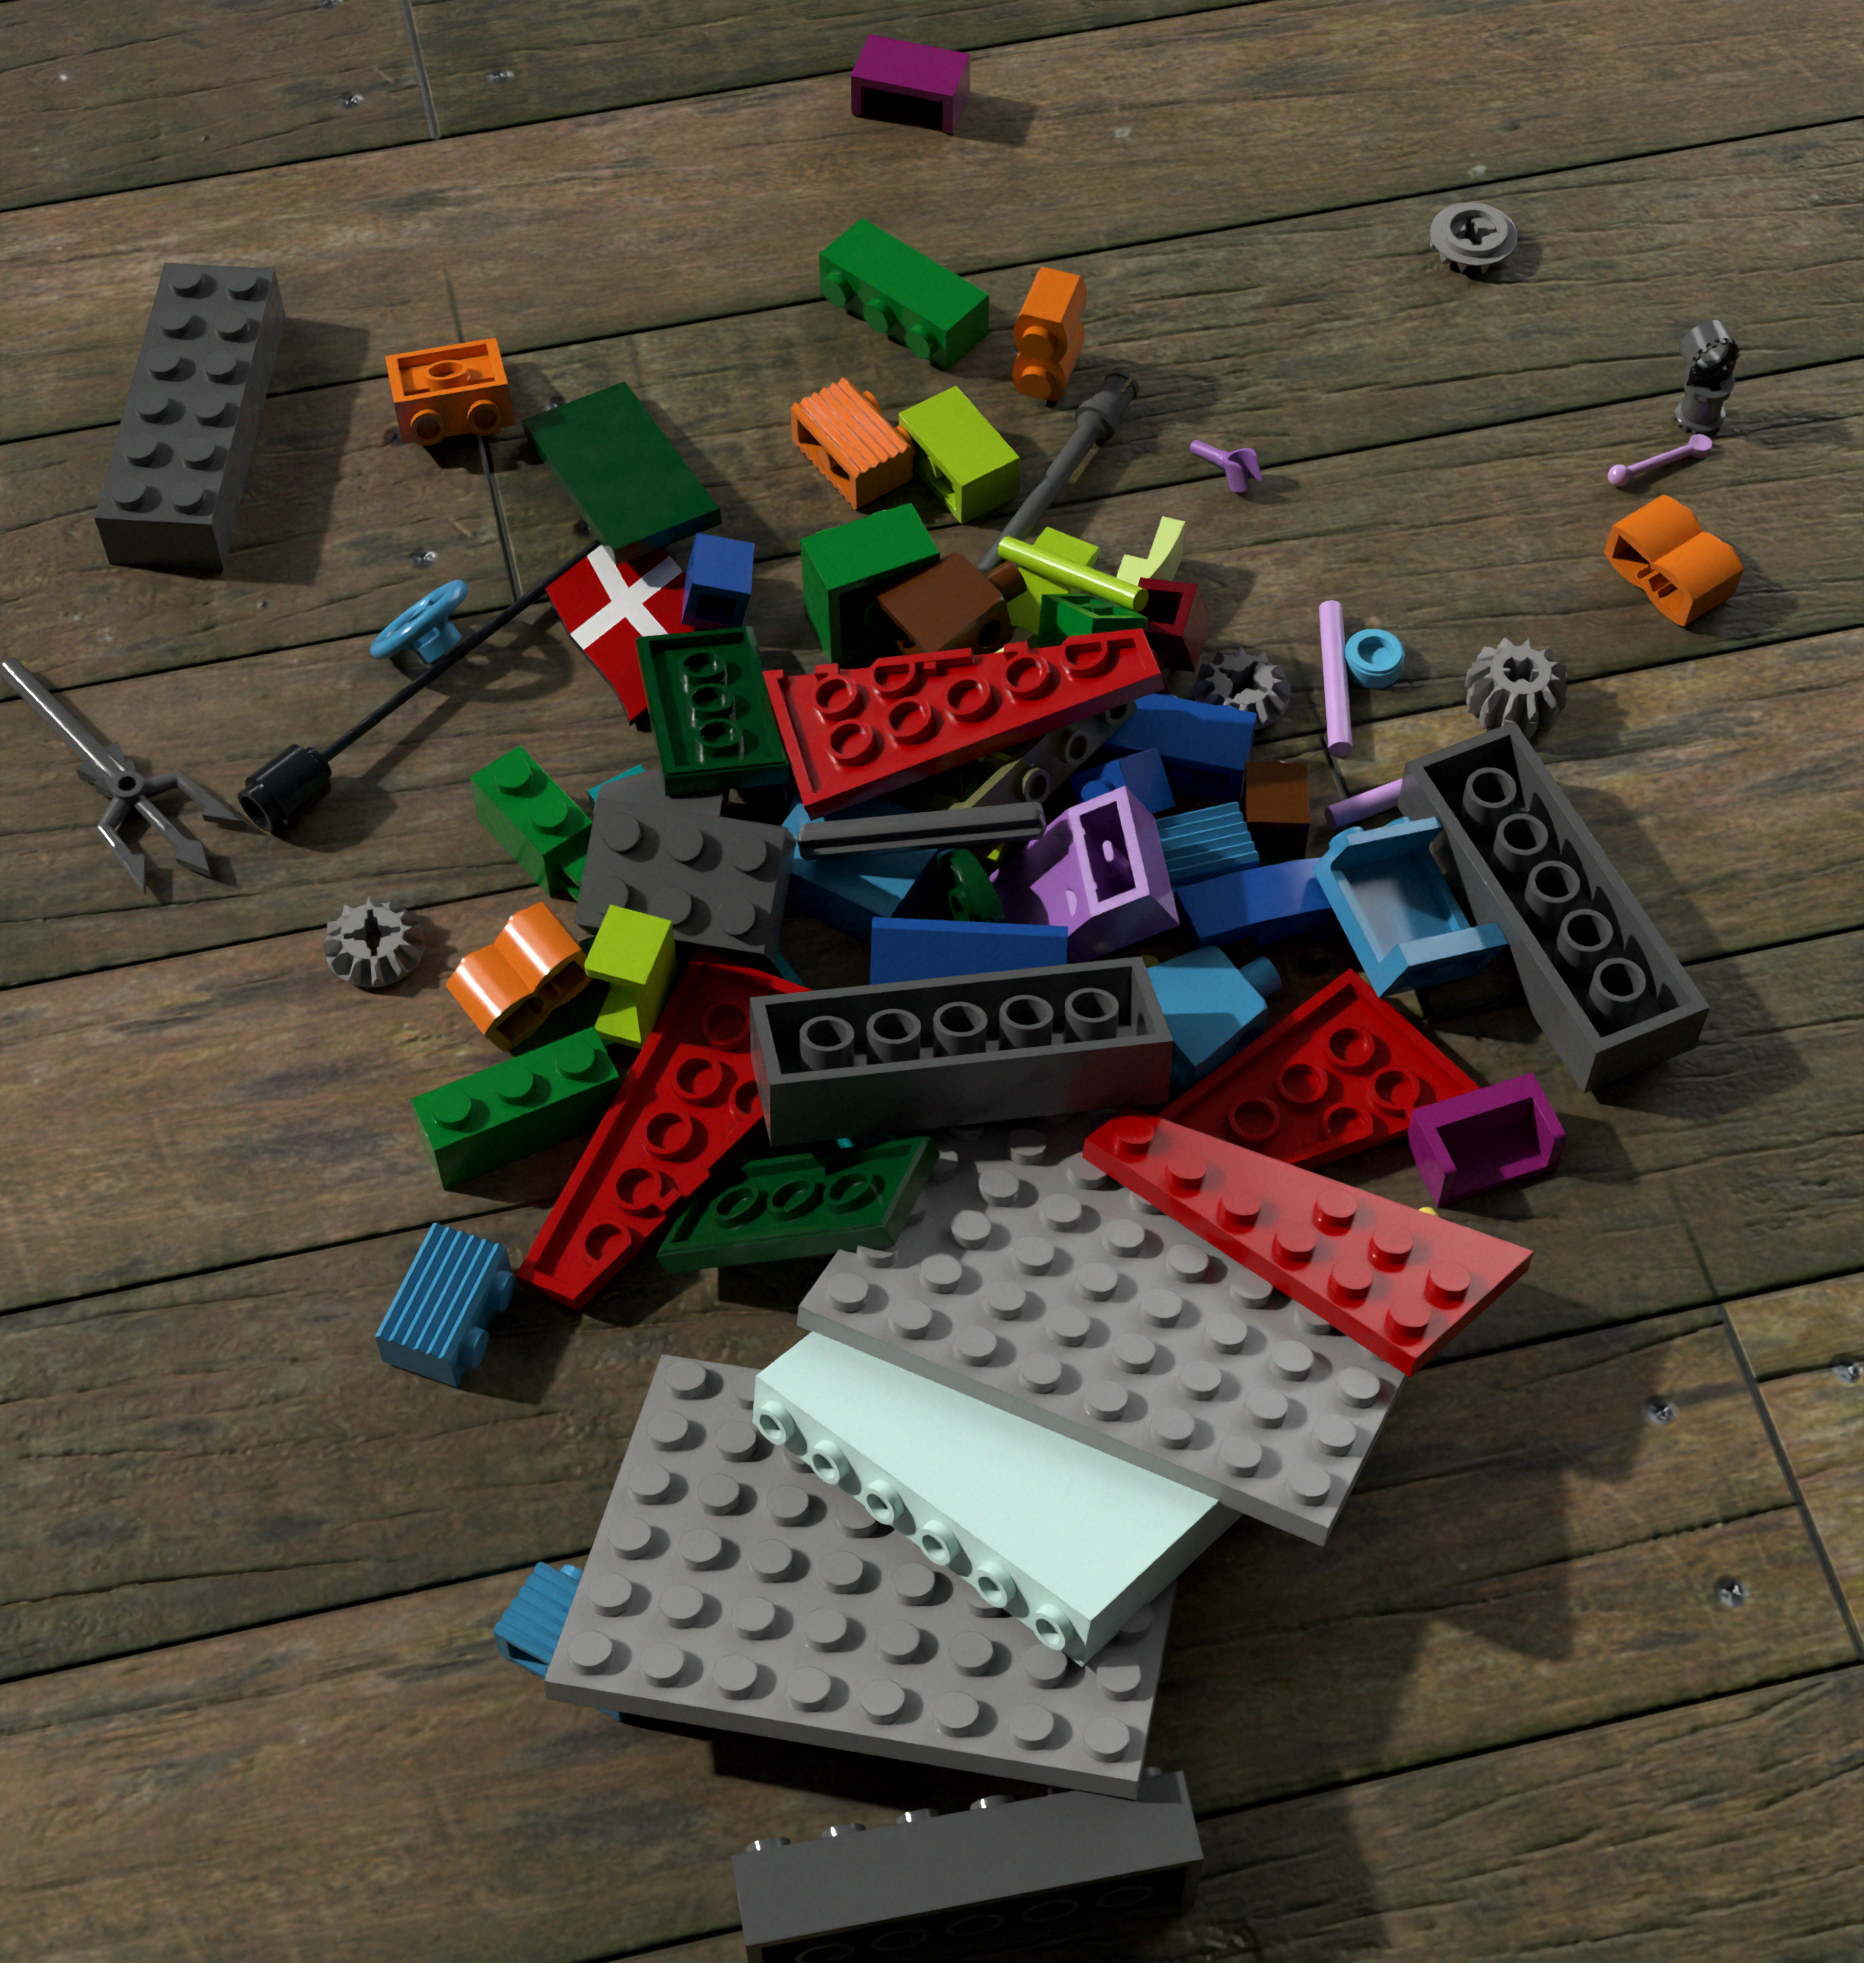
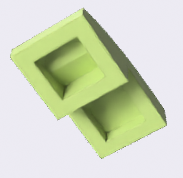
[1116,516,1185,586]

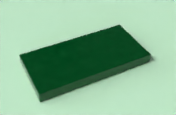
[522,381,722,566]
[635,626,790,796]
[656,1136,940,1274]

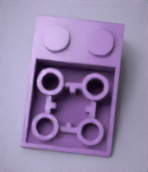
[989,786,1180,964]

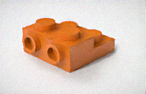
[385,338,515,446]

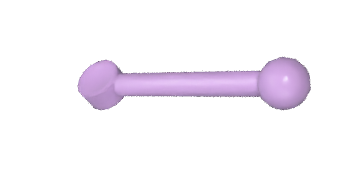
[1608,434,1712,487]

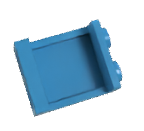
[1312,817,1508,998]

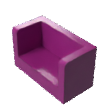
[851,34,970,135]
[1405,1072,1566,1208]

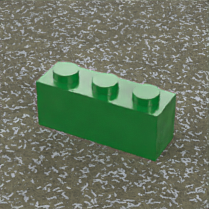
[819,218,989,371]
[410,1026,621,1190]

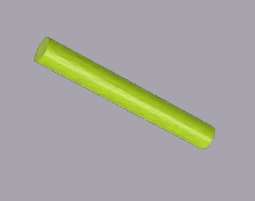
[998,536,1149,612]

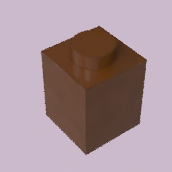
[1241,760,1310,859]

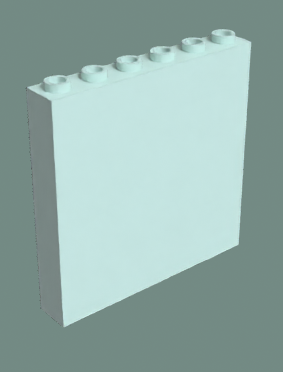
[752,1331,1243,1667]

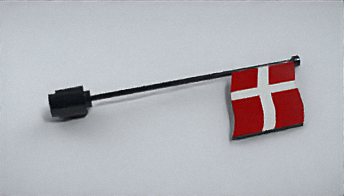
[238,539,712,832]

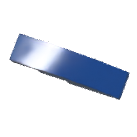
[1174,857,1345,949]

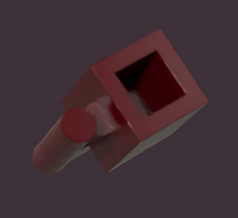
[1135,577,1210,694]

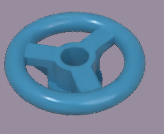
[370,579,469,665]

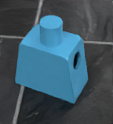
[1146,945,1281,1093]

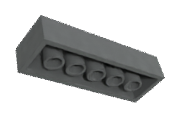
[95,263,286,570]
[1397,722,1710,1094]
[750,957,1173,1146]
[731,1767,1204,1963]

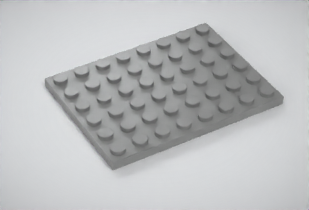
[797,1109,1408,1547]
[544,1354,1179,1800]

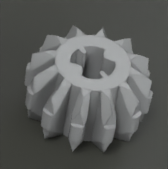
[1465,637,1569,741]

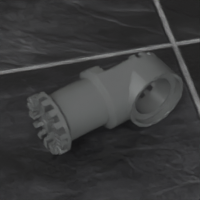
[1673,320,1740,436]

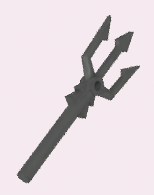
[0,658,247,895]

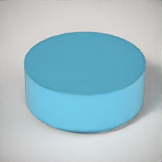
[1345,629,1405,689]

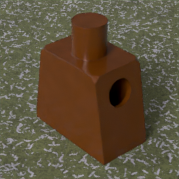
[871,553,1027,655]

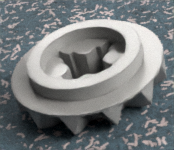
[1430,202,1517,274]
[1194,646,1291,730]
[322,896,426,987]

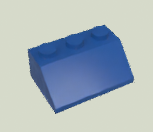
[870,917,1068,985]

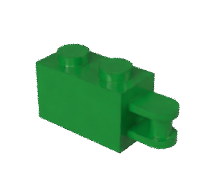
[470,745,593,903]

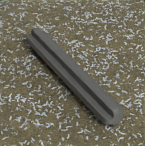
[797,802,1046,861]

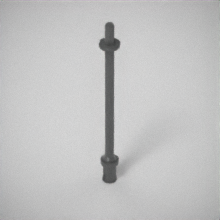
[977,370,1139,575]

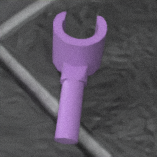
[1190,440,1263,492]

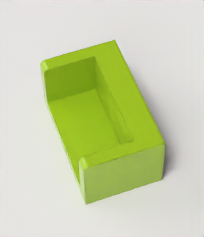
[899,386,1020,525]
[584,904,679,1049]

